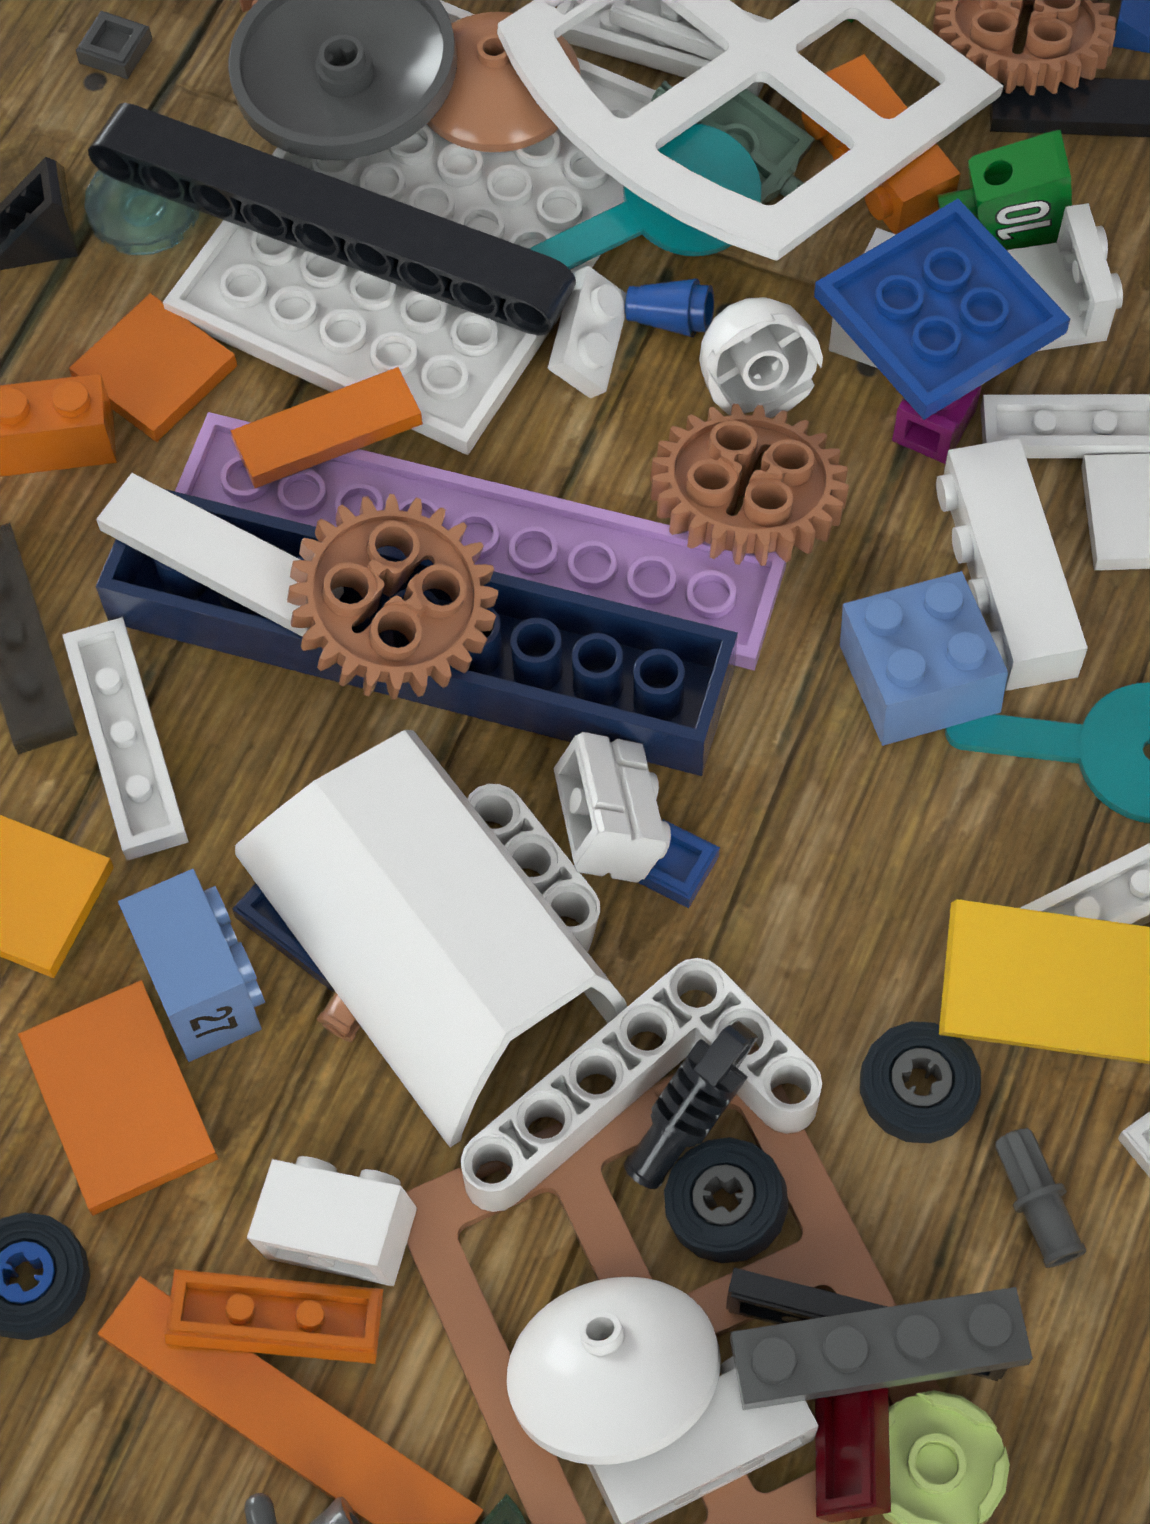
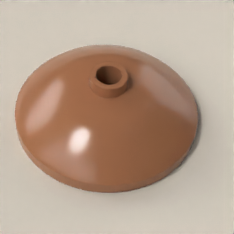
[427,12,580,152]

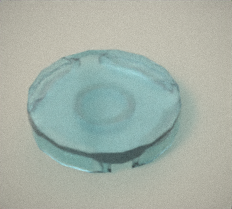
[84,170,199,255]

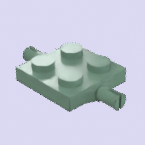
[651,81,815,204]

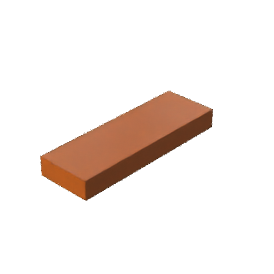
[230,367,423,489]
[165,1269,383,1364]

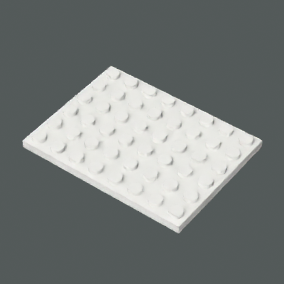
[163,0,656,455]

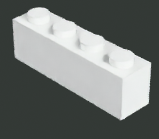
[936,437,1088,691]

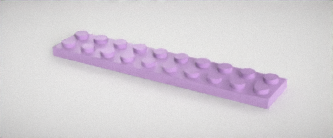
[175,412,786,671]

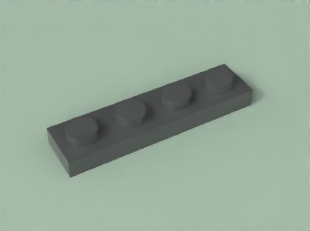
[730,1287,1033,1410]

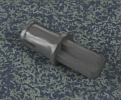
[995,1128,1087,1268]

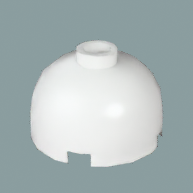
[699,297,823,418]

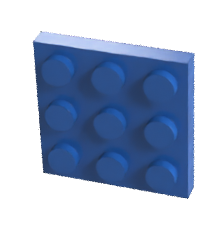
[814,199,1070,420]

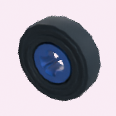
[0,1212,90,1340]

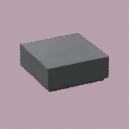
[76,11,153,79]

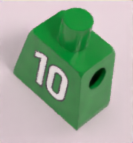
[937,130,1072,250]

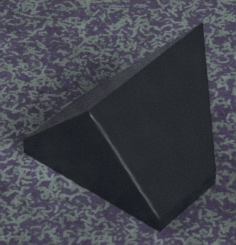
[0,157,78,270]

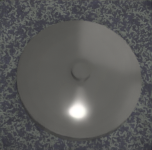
[228,0,457,160]

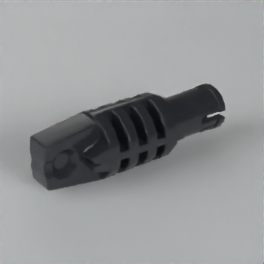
[623,1020,758,1189]

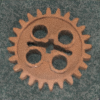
[933,0,1116,95]
[650,404,849,566]
[287,494,498,699]

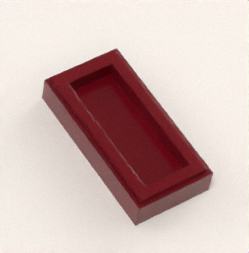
[815,1387,891,1523]

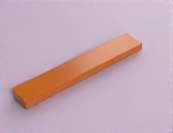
[97,1276,485,1524]

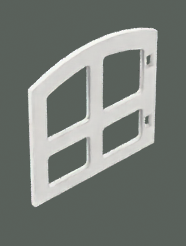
[497,0,1003,261]

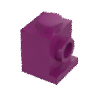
[892,385,982,464]

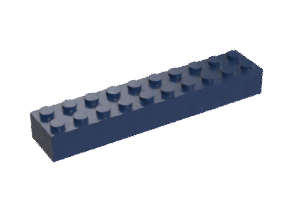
[95,489,738,776]

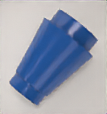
[625,278,714,338]

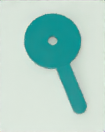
[530,124,761,270]
[945,682,1150,824]

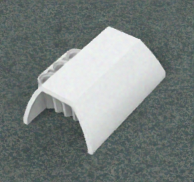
[235,730,628,1147]

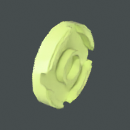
[882,1390,1010,1524]

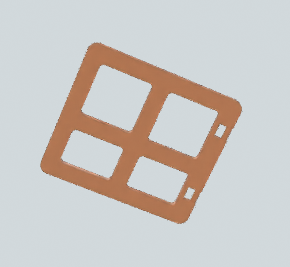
[406,1045,942,1524]

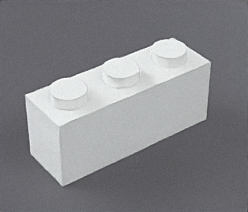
[587,1356,818,1524]

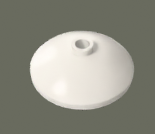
[507,1277,721,1465]

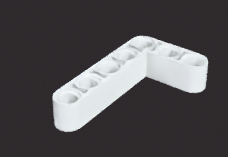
[461,958,822,1212]

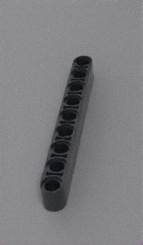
[88,103,576,336]

